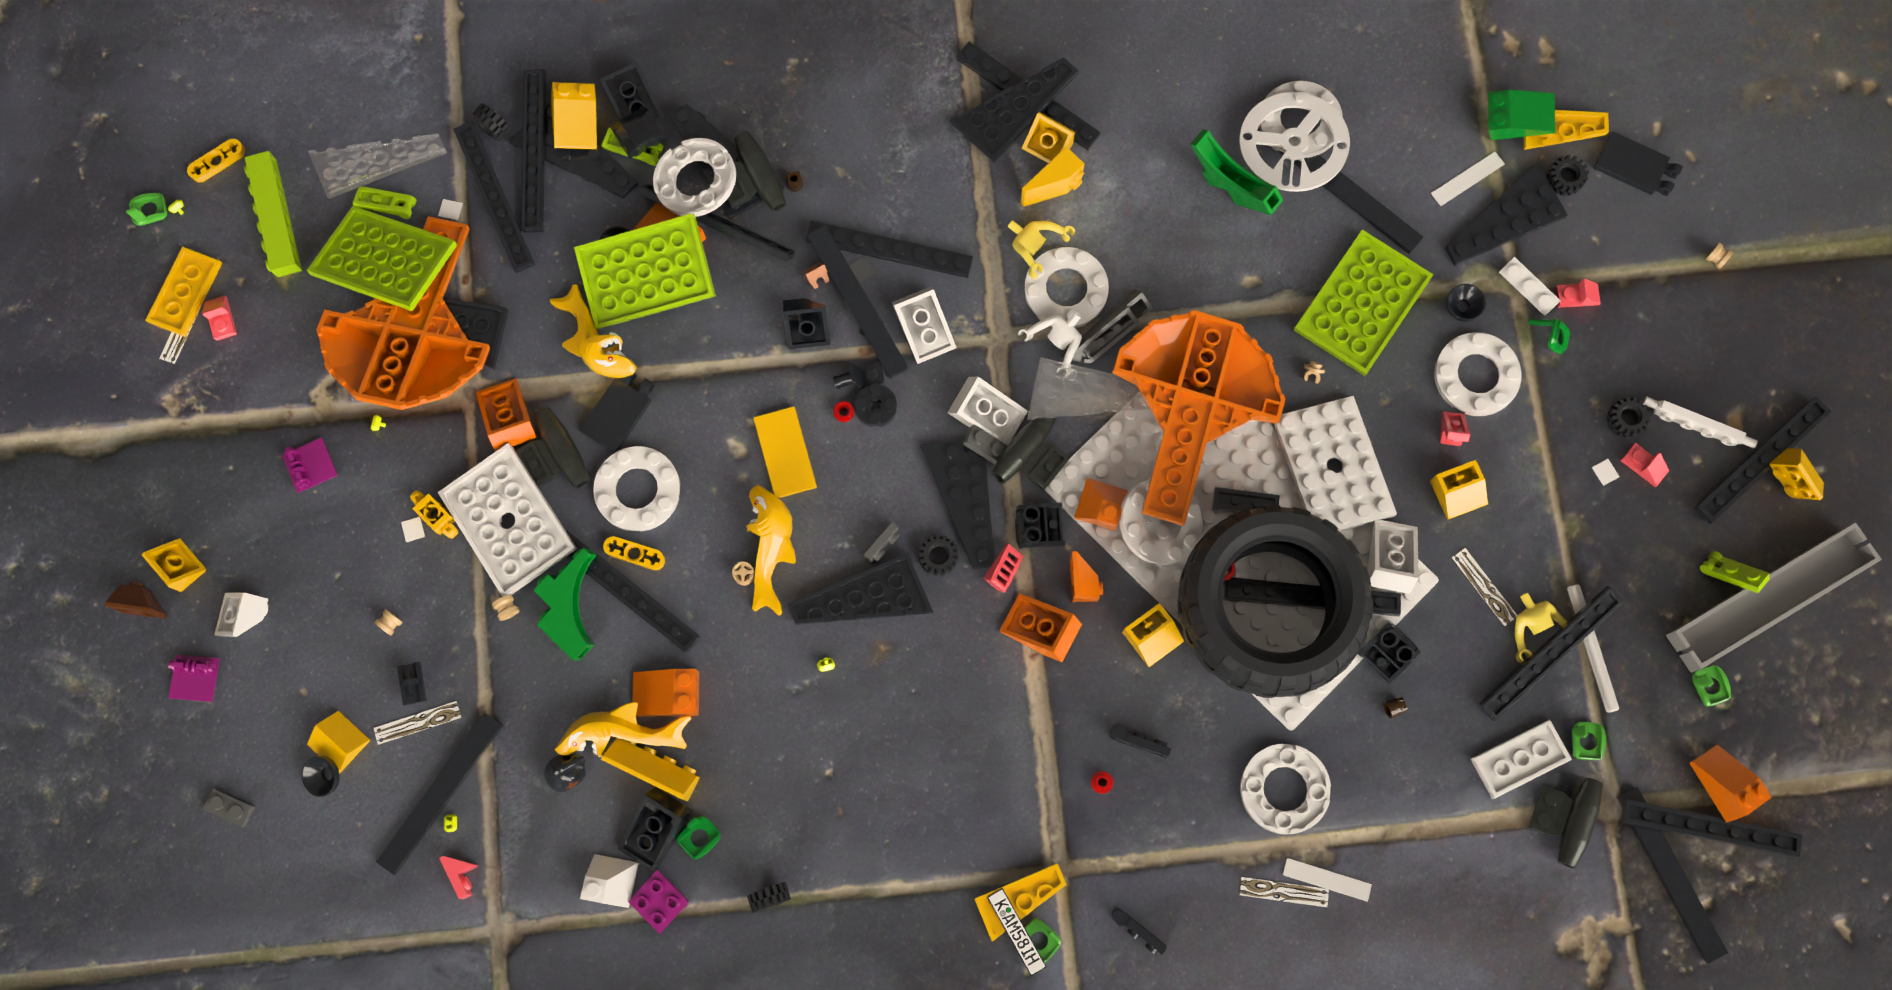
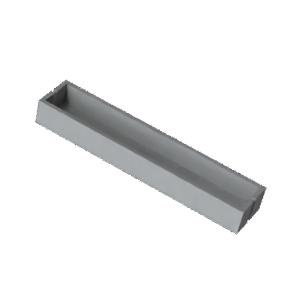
[1666,523,1882,673]

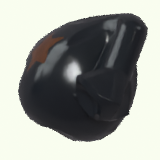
[544,753,585,792]

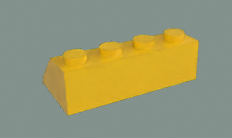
[601,738,700,802]

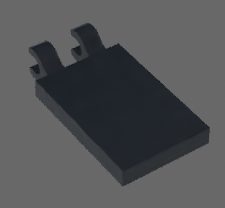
[1594,132,1683,196]
[580,372,655,453]

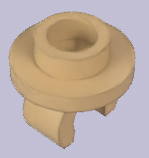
[1304,361,1325,384]

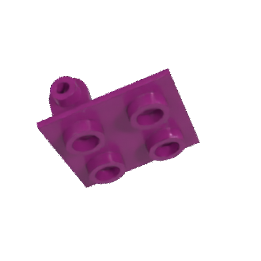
[282,438,338,493]
[168,655,220,702]
[629,870,689,934]

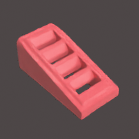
[983,543,1024,593]

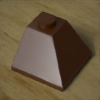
[105,582,167,619]

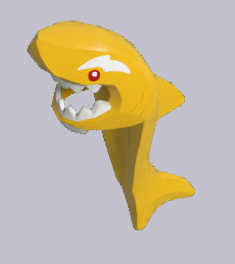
[550,284,637,378]
[746,484,796,616]
[555,702,691,757]

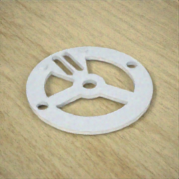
[1239,92,1350,192]

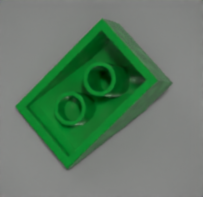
[1488,90,1556,140]

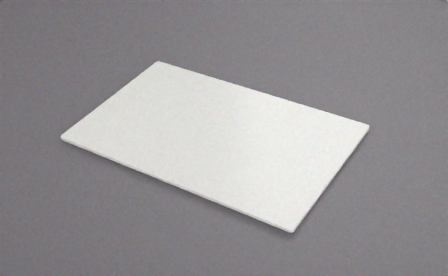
[1044,391,1438,731]

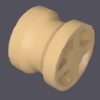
[1705,242,1733,269]
[732,561,755,586]
[492,595,520,621]
[374,609,403,636]

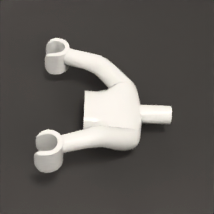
[1018,312,1082,379]

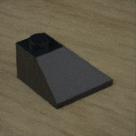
[783,298,830,349]

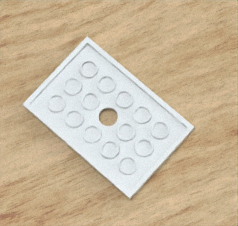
[1273,396,1397,532]
[438,443,577,597]

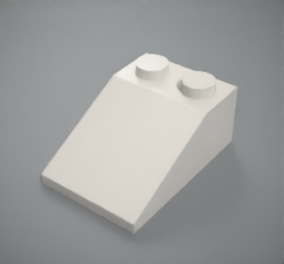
[892,287,956,364]
[948,377,1028,445]
[1367,520,1418,594]

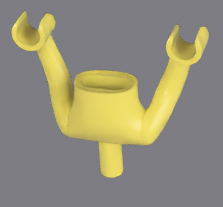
[1008,220,1075,279]
[1515,593,1567,663]

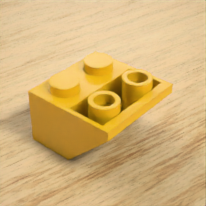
[1769,448,1824,500]
[1430,460,1488,520]
[1122,603,1184,667]

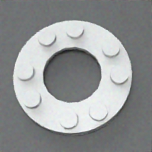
[1259,81,1343,158]
[653,138,736,217]
[1024,247,1109,328]
[1434,332,1521,416]
[593,446,680,532]
[1119,479,1203,565]
[1240,744,1331,834]

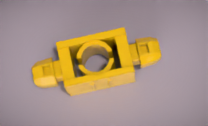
[410,490,458,539]

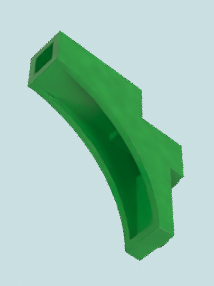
[1190,129,1283,215]
[534,548,597,661]

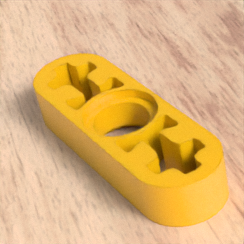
[187,139,245,182]
[603,536,665,571]

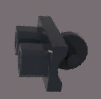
[397,662,427,706]

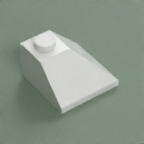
[214,593,268,637]
[580,854,639,908]

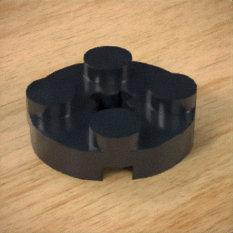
[854,383,897,427]

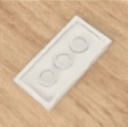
[1471,720,1572,799]

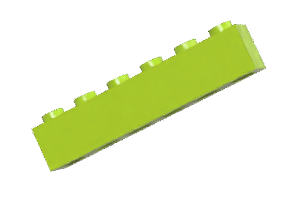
[244,151,302,277]

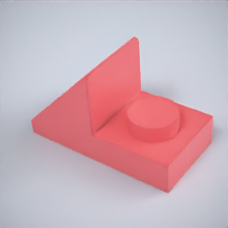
[1555,279,1601,308]
[202,295,237,341]
[1440,411,1470,446]
[1620,443,1669,487]
[439,856,478,899]

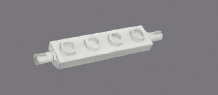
[1643,396,1758,448]

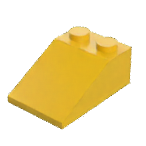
[551,82,597,149]
[1021,147,1085,207]

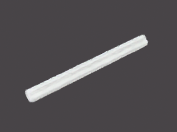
[1567,584,1619,713]

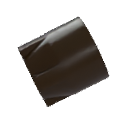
[786,171,803,192]
[1383,697,1408,719]

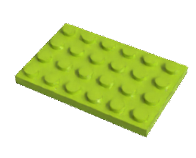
[307,206,457,311]
[574,213,716,329]
[1294,230,1434,376]

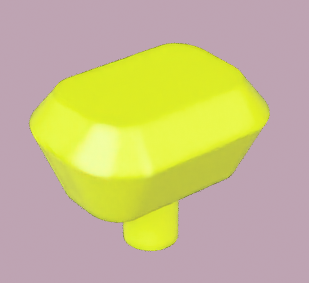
[168,199,184,215]
[370,414,386,431]
[817,658,835,672]
[444,814,457,832]

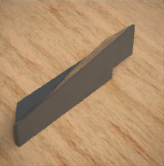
[1061,289,1154,363]

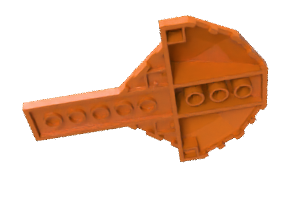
[316,216,490,410]
[1112,310,1285,526]

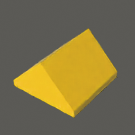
[1022,112,1075,164]
[142,538,206,592]
[307,711,370,774]

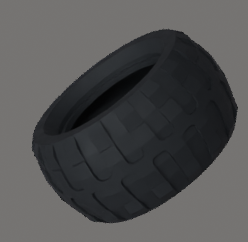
[1177,505,1373,698]

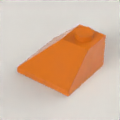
[1074,478,1128,531]
[1070,551,1103,602]

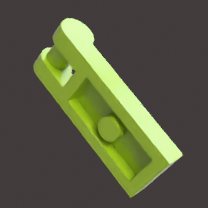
[602,128,664,166]
[353,186,417,219]
[1700,551,1770,593]

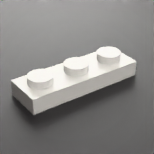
[1499,257,1561,316]

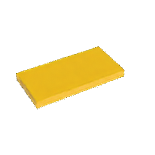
[145,246,222,337]
[754,406,817,498]

